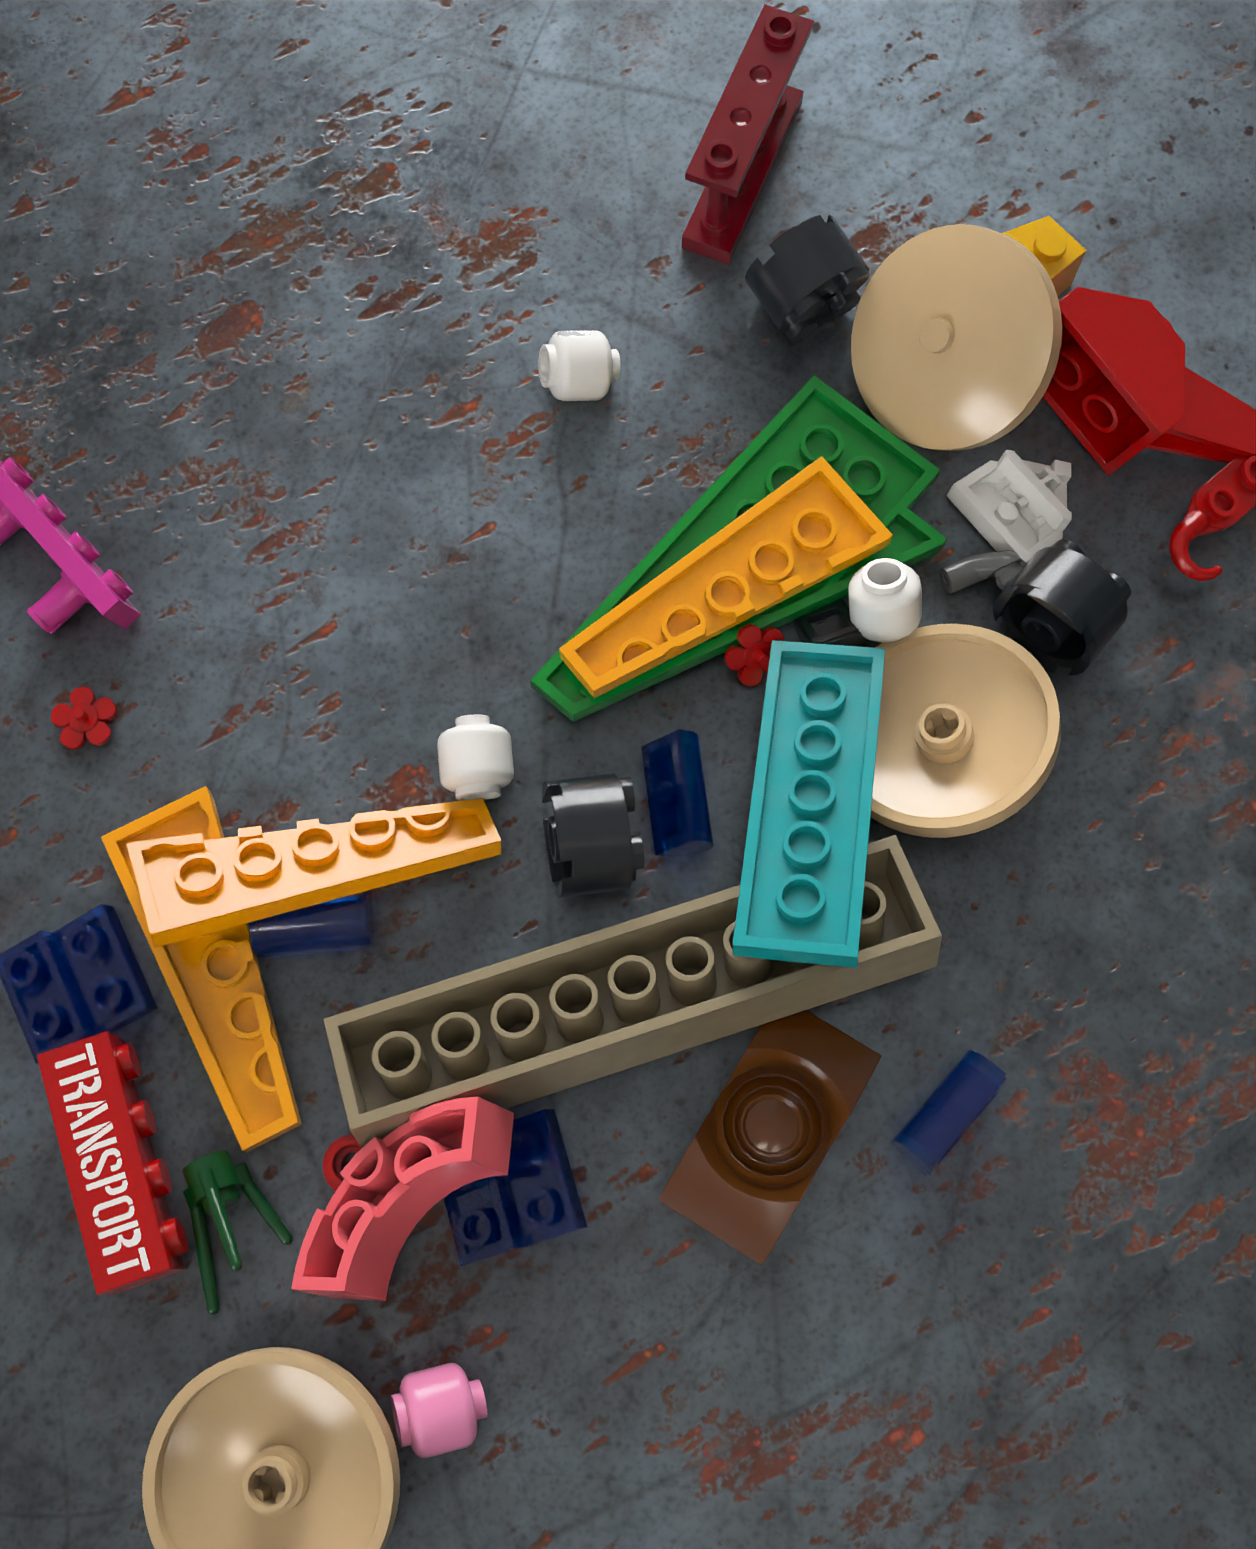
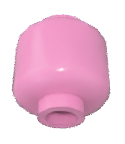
[391,1363,488,1458]

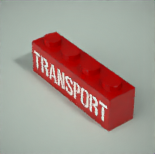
[37,1031,188,1295]

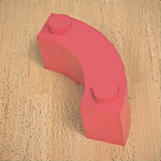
[291,1097,514,1301]

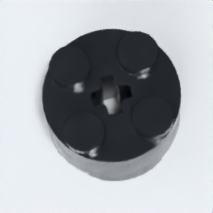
[745,215,870,343]
[993,539,1131,676]
[542,773,645,898]

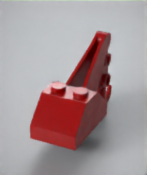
[1043,287,1256,582]

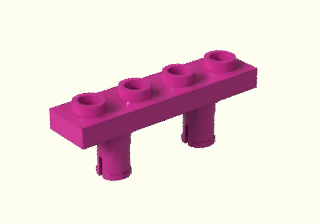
[0,457,141,635]

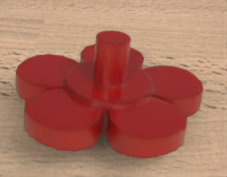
[725,624,784,686]
[50,687,117,750]

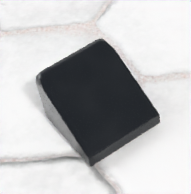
[793,600,867,647]

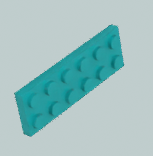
[732,640,885,968]

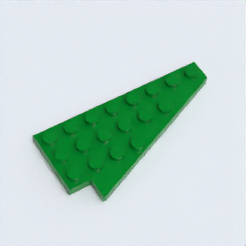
[530,375,948,722]

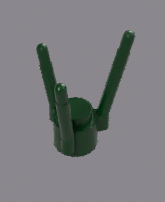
[182,1150,293,1315]

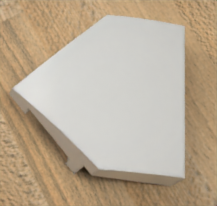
[946,449,1072,568]

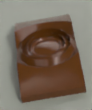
[658,1010,882,1265]

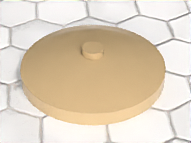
[851,224,1062,451]
[871,624,1061,838]
[142,1347,400,1549]

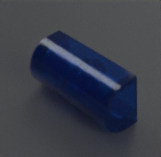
[641,729,714,857]
[249,890,374,958]
[892,1050,1007,1176]

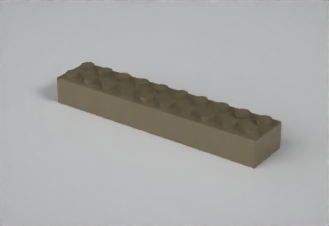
[323,835,942,1148]

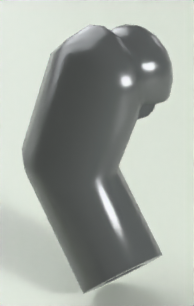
[940,551,1023,594]

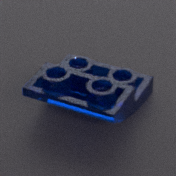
[0,904,158,1064]
[443,1109,588,1266]

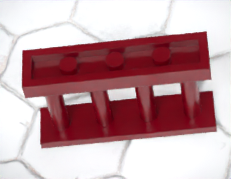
[682,4,814,265]

